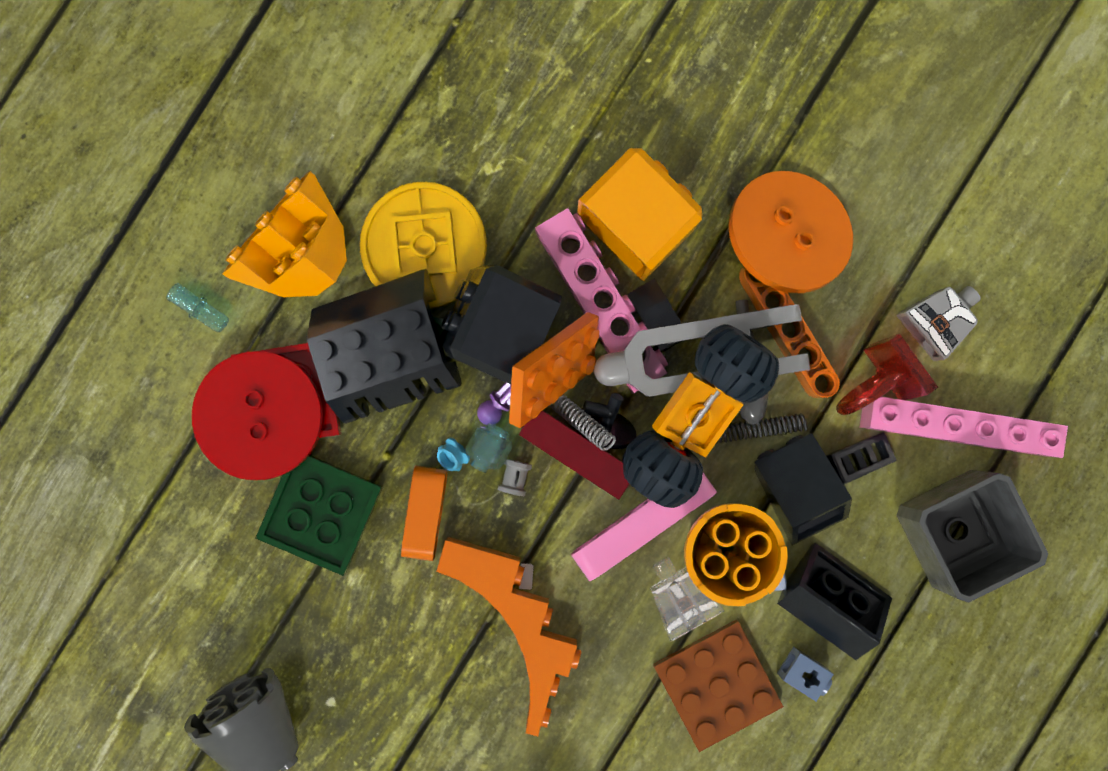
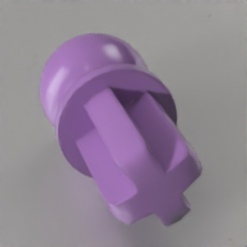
[477,382,511,426]

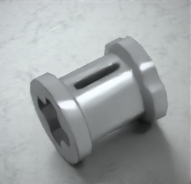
[498,459,532,496]

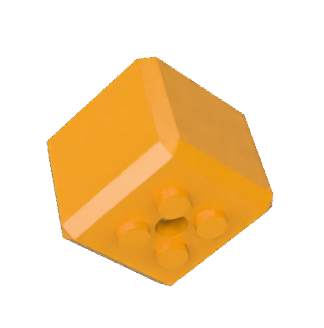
[577,148,702,281]

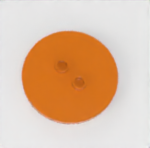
[729,171,853,293]

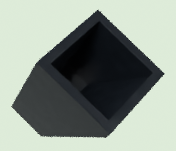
[754,433,852,546]

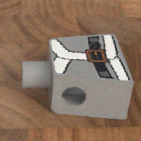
[896,286,981,361]

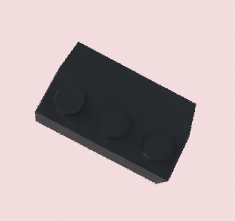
[777,543,892,660]

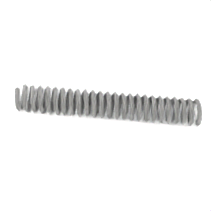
[549,394,616,451]

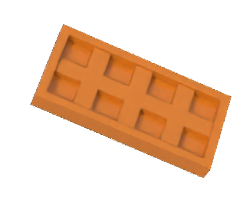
[509,312,599,428]

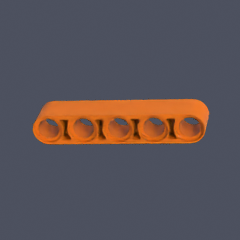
[739,267,840,398]

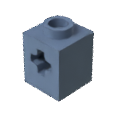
[777,646,834,702]

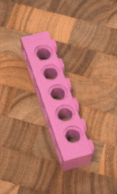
[535,208,668,394]
[859,396,1068,458]

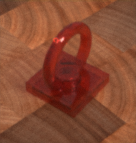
[836,333,938,415]

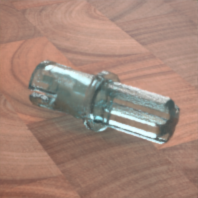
[166,283,229,332]

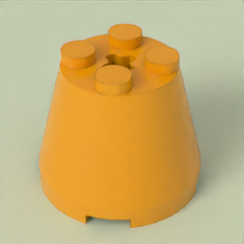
[684,503,788,606]

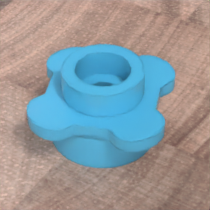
[437,437,470,471]

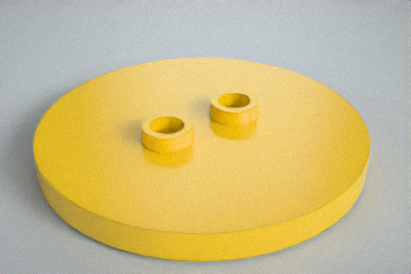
[360,182,487,309]

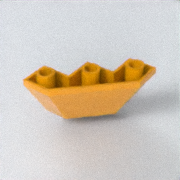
[222,171,347,297]

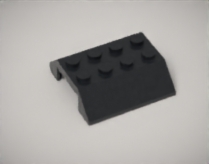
[307,269,462,424]

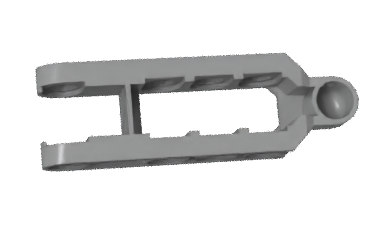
[594,304,810,397]

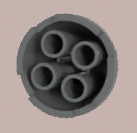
[184,668,299,771]

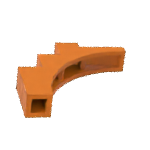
[436,537,581,737]

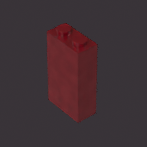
[519,411,629,500]

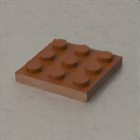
[653,620,784,752]

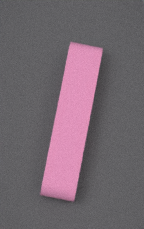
[571,472,717,581]

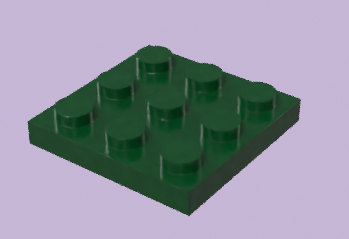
[255,455,383,576]

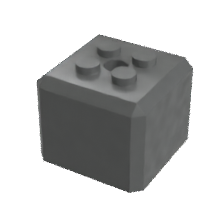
[896,470,1049,603]

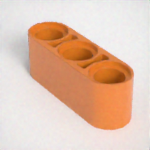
[401,465,448,561]

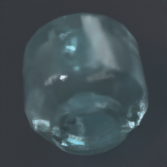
[465,423,513,473]

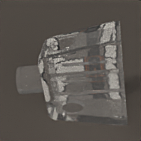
[650,557,724,642]

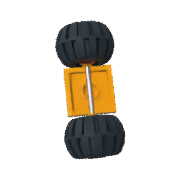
[622,324,779,508]

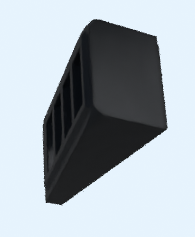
[826,432,897,485]

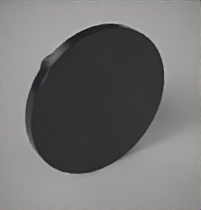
[574,393,636,449]

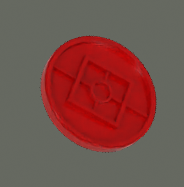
[192,351,323,480]

